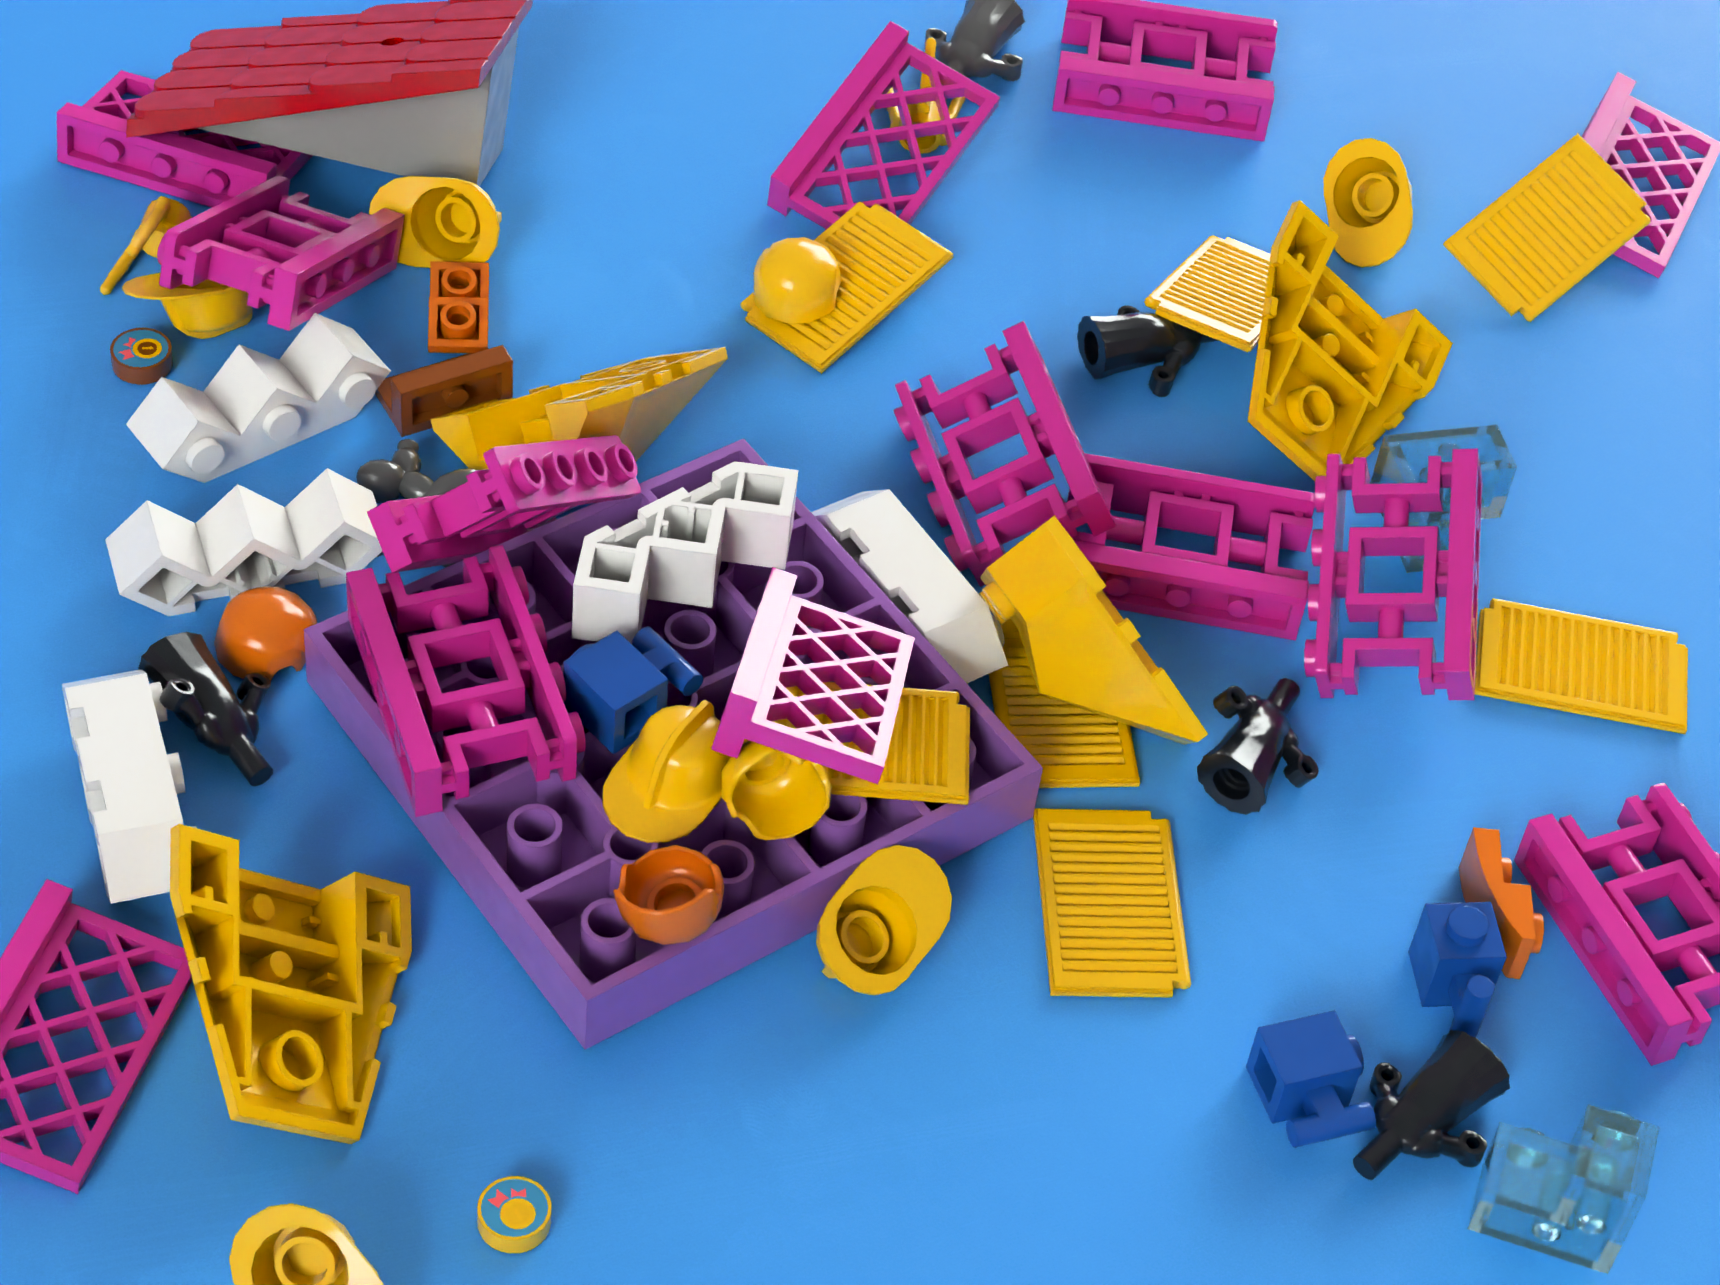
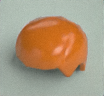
[214,586,317,682]
[613,845,724,945]

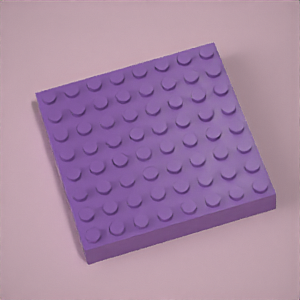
[304,438,1043,1050]

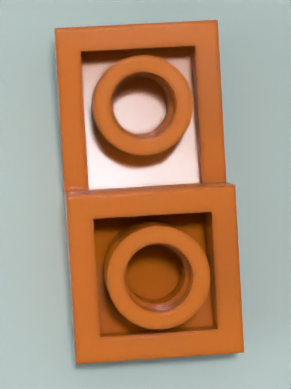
[428,261,489,353]
[1458,827,1544,979]

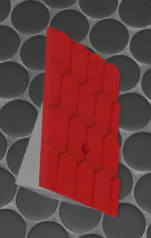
[126,0,533,187]

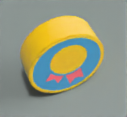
[477,1176,552,1254]

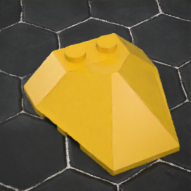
[1247,200,1453,481]
[430,347,728,470]
[979,515,1208,745]
[170,824,412,1144]

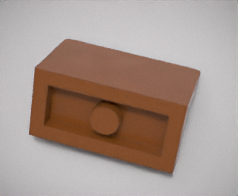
[375,345,513,437]

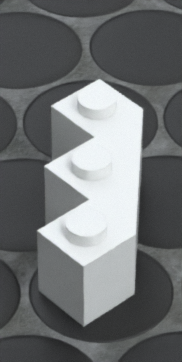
[126,313,391,483]
[572,461,799,644]
[105,468,382,617]
[811,489,1008,683]
[61,669,197,904]

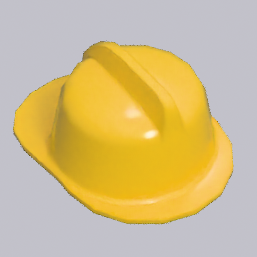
[1323,138,1413,268]
[369,176,502,268]
[122,273,253,339]
[603,700,731,843]
[816,845,952,996]
[229,1203,384,1285]

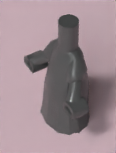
[924,0,1025,86]

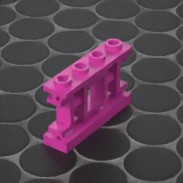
[1052,0,1278,142]
[157,175,405,331]
[893,321,1116,587]
[367,435,641,573]
[1304,448,1483,700]
[1067,453,1315,641]
[346,545,586,817]
[1514,783,1720,1066]

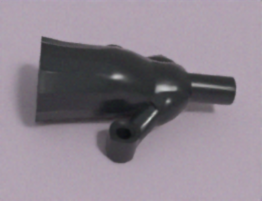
[1077,306,1218,397]
[138,632,273,786]
[1197,678,1319,815]
[1353,1030,1510,1180]

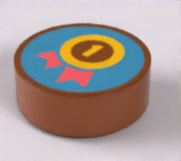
[110,328,173,385]

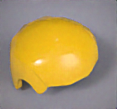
[753,237,841,324]
[721,741,832,840]

